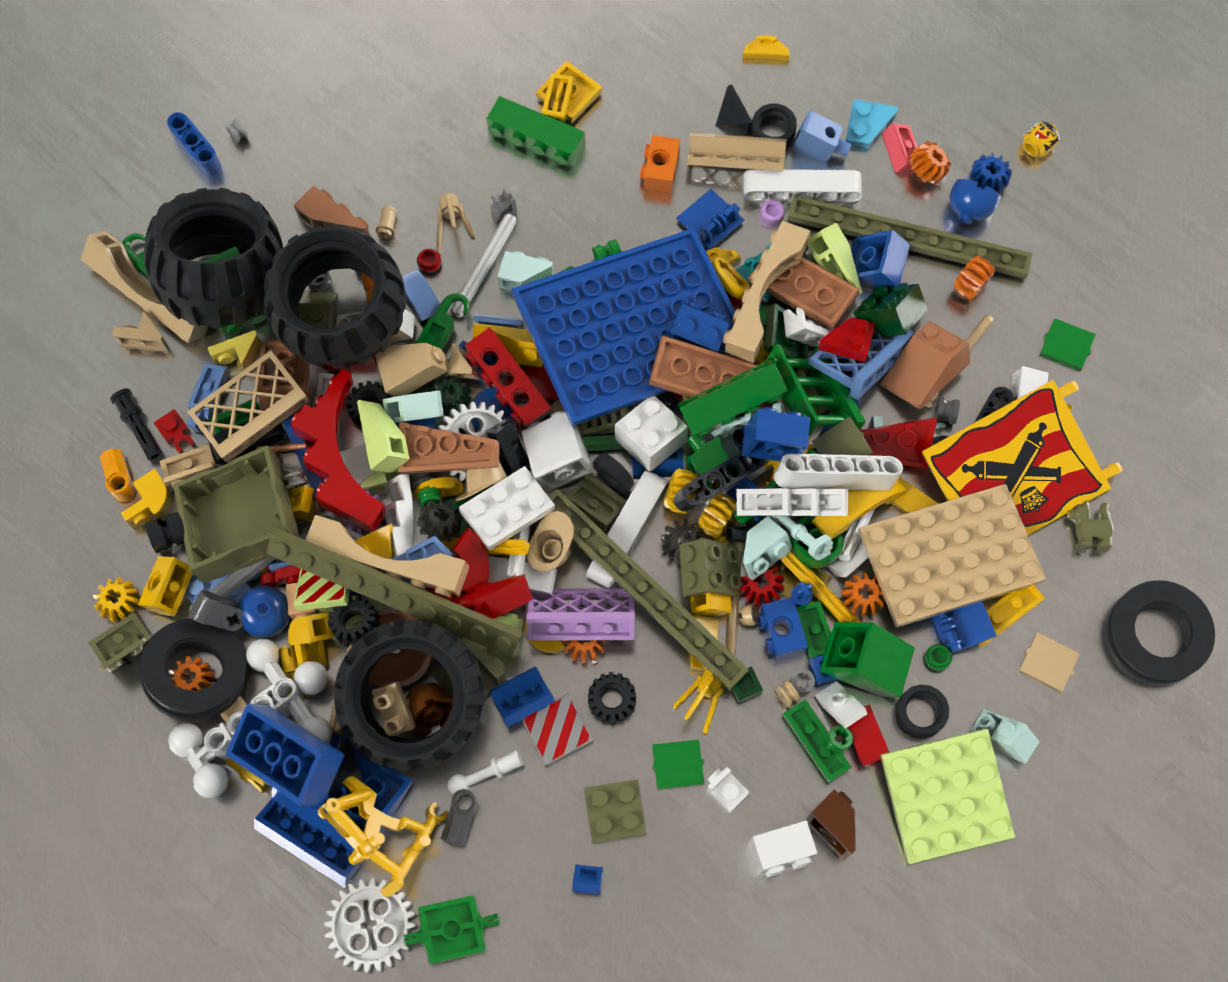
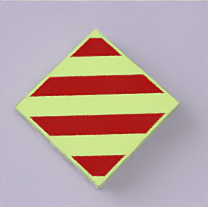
[293,569,350,611]

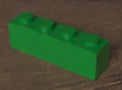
[486,96,585,167]
[678,359,788,436]

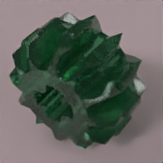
[429,375,472,417]

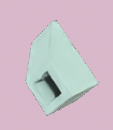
[497,251,554,291]
[383,391,444,423]
[743,516,793,580]
[970,709,1040,764]

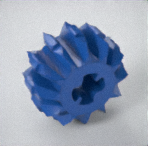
[969,152,1012,194]

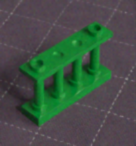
[765,345,866,437]

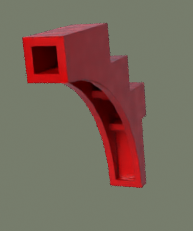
[291,369,386,533]

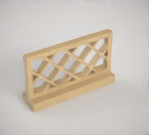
[187,350,310,463]

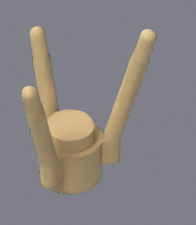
[436,193,475,254]

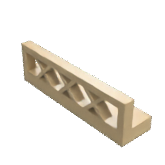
[687,133,786,171]

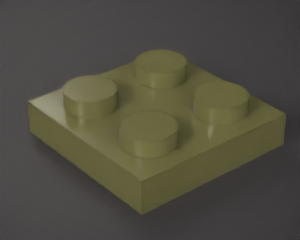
[584,779,647,844]

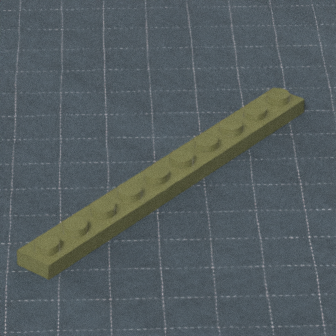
[787,195,1033,279]
[549,488,749,690]
[266,528,523,658]

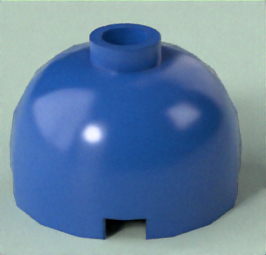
[950,179,1001,224]
[238,585,290,639]

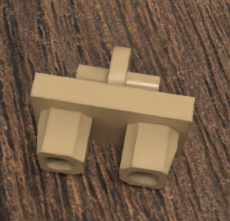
[372,681,416,737]

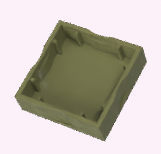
[173,445,299,584]

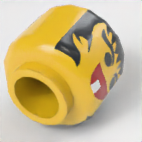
[1023,121,1059,157]

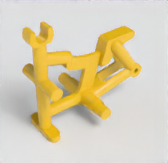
[318,776,448,897]

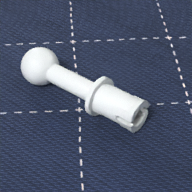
[448,750,524,795]

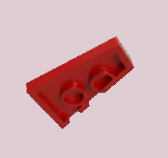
[860,417,937,469]

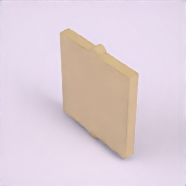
[1019,632,1080,693]

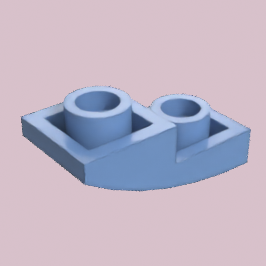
[402,269,440,323]

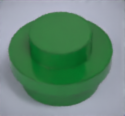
[925,644,952,671]

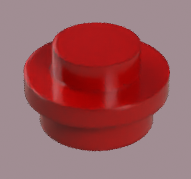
[417,248,441,273]

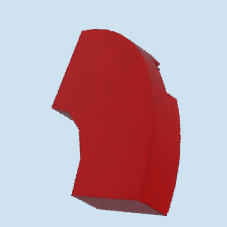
[452,528,490,594]

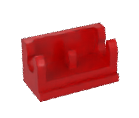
[847,704,889,767]

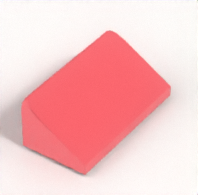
[882,123,917,173]

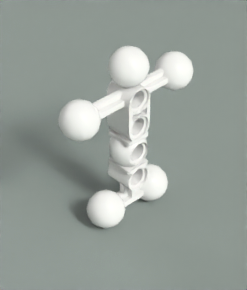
[168,639,333,798]

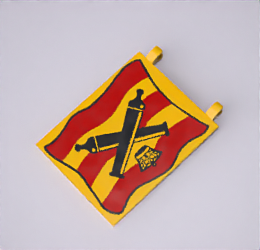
[922,380,1122,535]

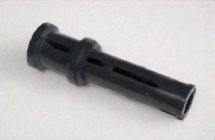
[110,388,163,461]

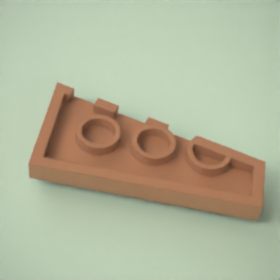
[398,422,499,474]

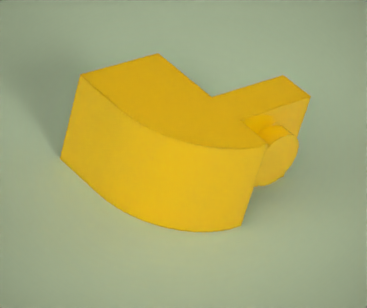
[121,468,173,529]
[288,612,334,666]

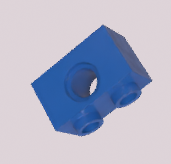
[758,597,808,661]

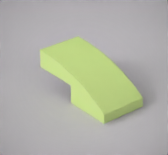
[361,468,402,496]

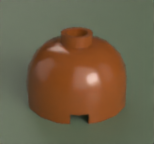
[405,683,453,736]

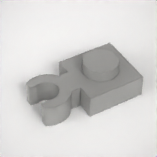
[490,187,517,225]

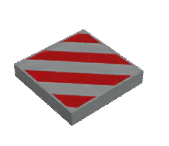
[522,693,594,767]

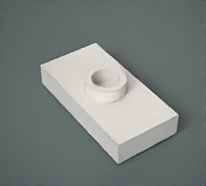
[815,681,867,729]

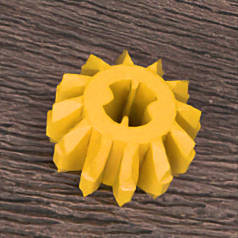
[663,468,698,514]
[698,493,737,538]
[93,577,139,622]

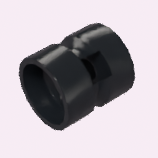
[145,512,185,554]

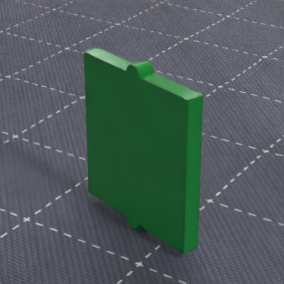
[1040,318,1096,370]
[652,739,705,790]

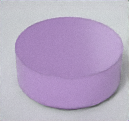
[760,200,785,225]

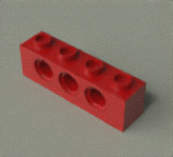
[465,327,551,429]

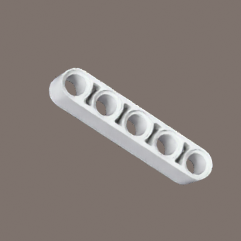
[743,169,862,202]
[774,454,903,491]
[586,470,669,589]

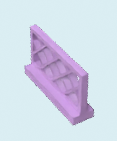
[526,589,635,640]

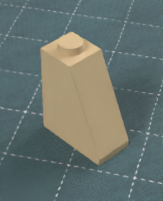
[375,343,447,397]

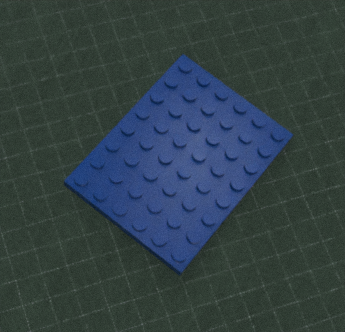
[511,228,737,426]

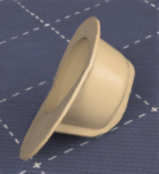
[456,461,508,501]
[527,511,574,572]

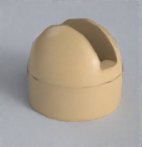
[738,604,759,626]

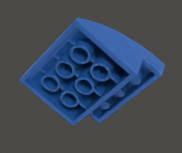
[254,733,412,887]

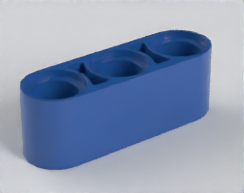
[167,112,221,176]

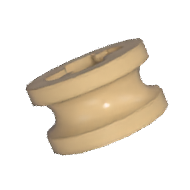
[775,680,800,708]

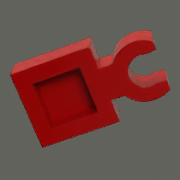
[153,409,196,454]
[260,565,301,587]

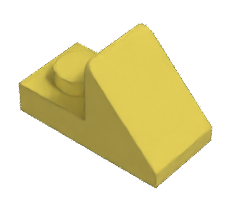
[208,330,261,369]

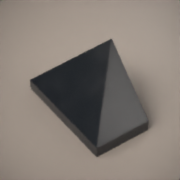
[715,84,753,136]
[328,733,362,794]

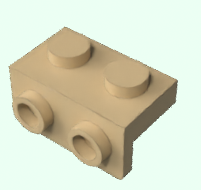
[160,444,217,491]

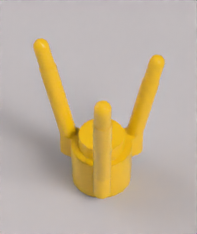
[673,670,724,734]

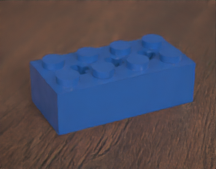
[225,704,344,806]

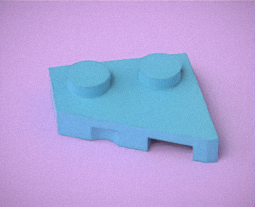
[845,99,899,149]

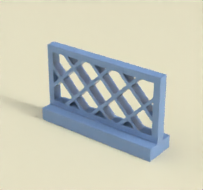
[808,317,915,400]

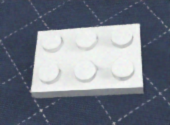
[459,466,555,551]

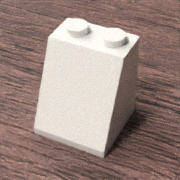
[521,411,595,492]

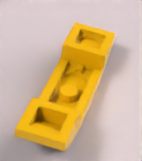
[812,480,907,540]

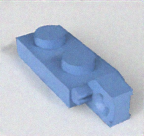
[186,363,231,433]

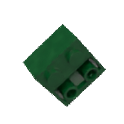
[853,283,928,337]

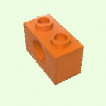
[640,135,681,193]

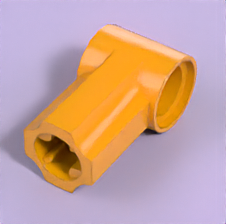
[99,448,136,502]

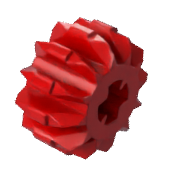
[740,567,785,607]

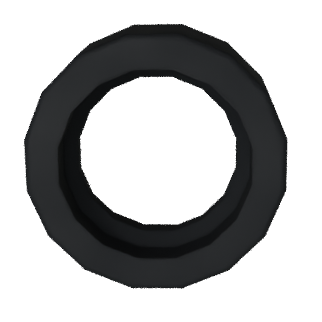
[751,103,797,148]
[895,684,950,738]

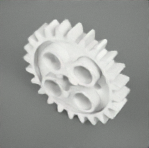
[437,402,516,482]
[324,878,417,973]

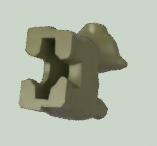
[1067,501,1113,551]

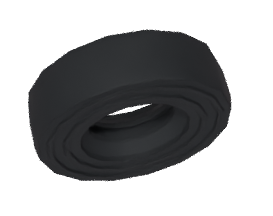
[593,453,634,494]

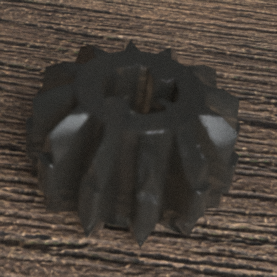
[417,499,462,543]
[661,519,704,564]

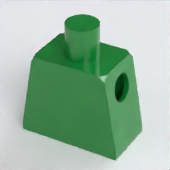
[685,434,733,490]

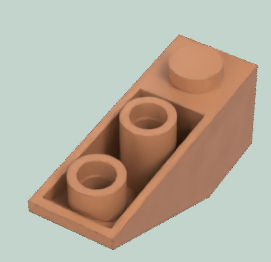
[294,185,370,236]

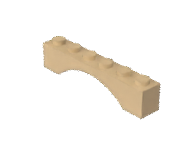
[723,221,810,364]
[80,231,208,343]
[306,515,469,598]

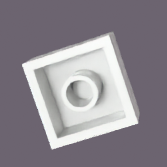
[615,396,688,472]
[749,820,817,878]

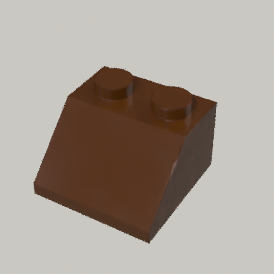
[805,789,856,860]

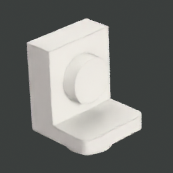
[707,767,750,813]

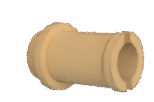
[375,206,397,239]

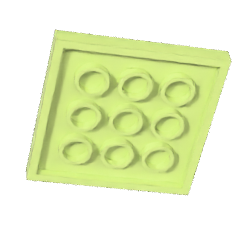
[880,729,1015,864]

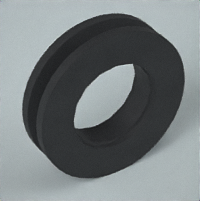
[1106,580,1215,684]
[140,618,247,721]

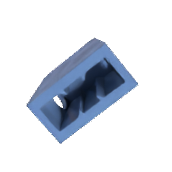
[790,110,851,162]

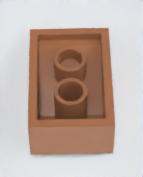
[881,321,970,409]
[258,340,313,411]

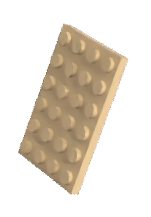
[858,484,1046,628]

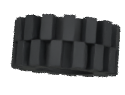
[346,381,391,428]
[328,595,381,648]
[588,672,636,724]

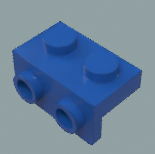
[671,300,730,352]
[489,667,555,727]

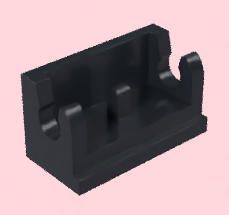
[485,418,531,476]

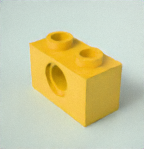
[137,556,193,616]

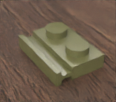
[566,474,627,531]

